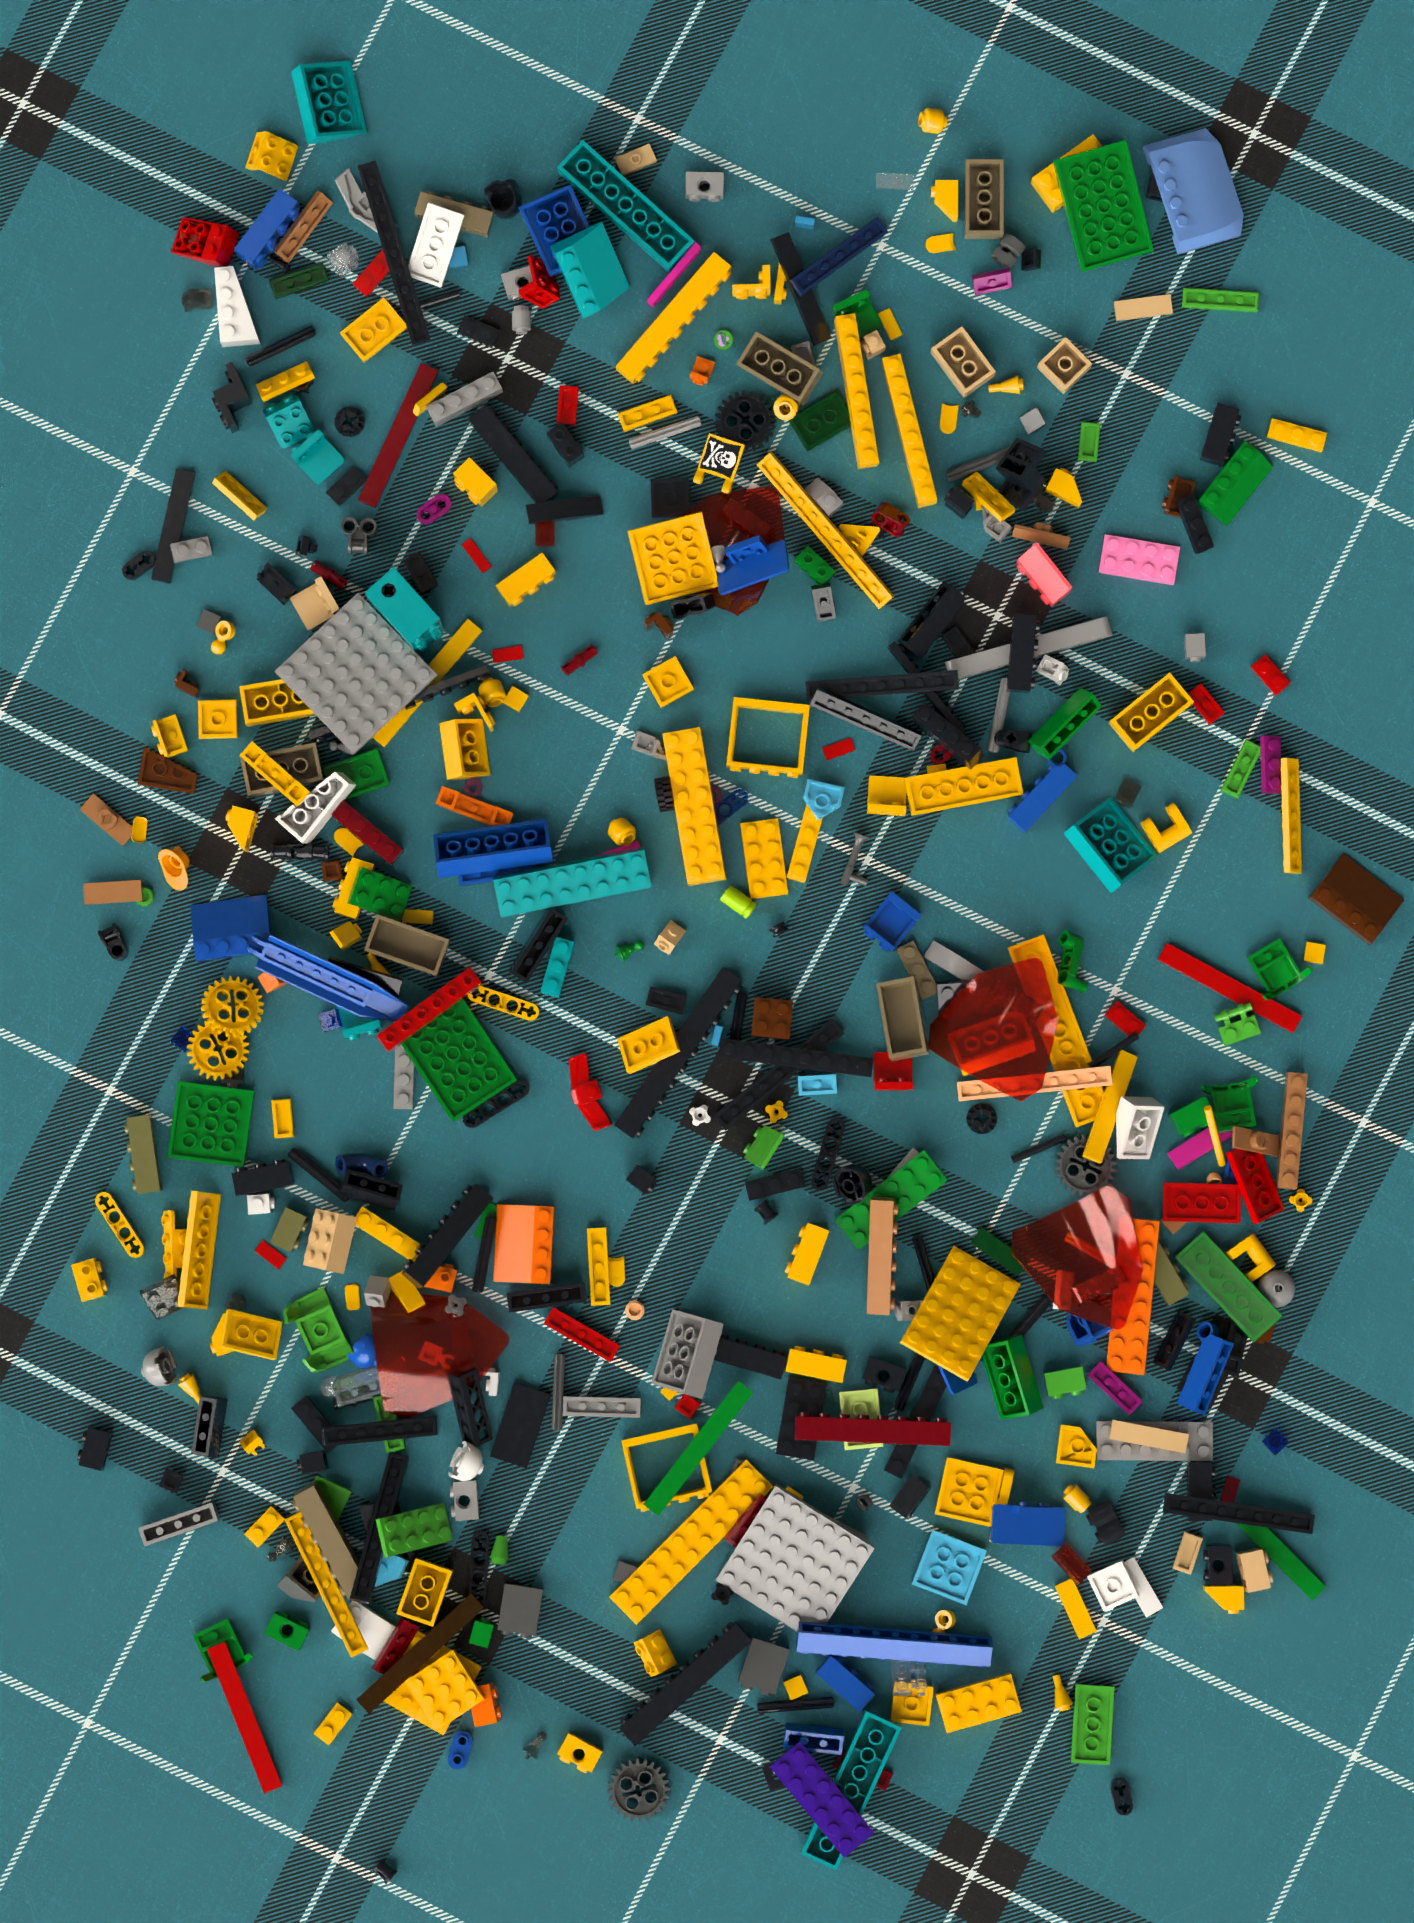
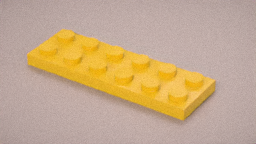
[904,757,1024,816]
[178,1191,221,1309]

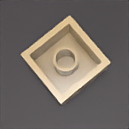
[1037,337,1092,395]
[1235,1548,1273,1593]

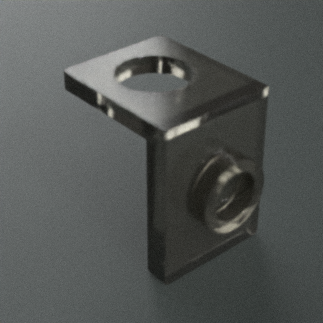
[1113,778,1142,809]
[222,1062,245,1088]

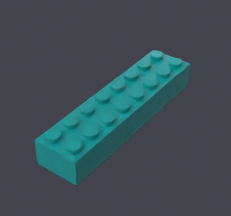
[557,140,695,273]
[493,847,652,917]
[801,1709,902,1871]

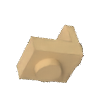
[654,920,686,955]

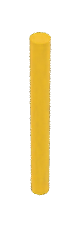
[1204,1105,1226,1167]

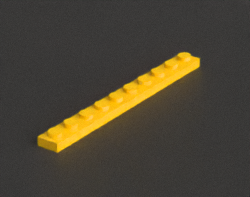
[757,452,894,609]

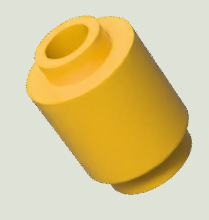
[1063,1484,1091,1513]

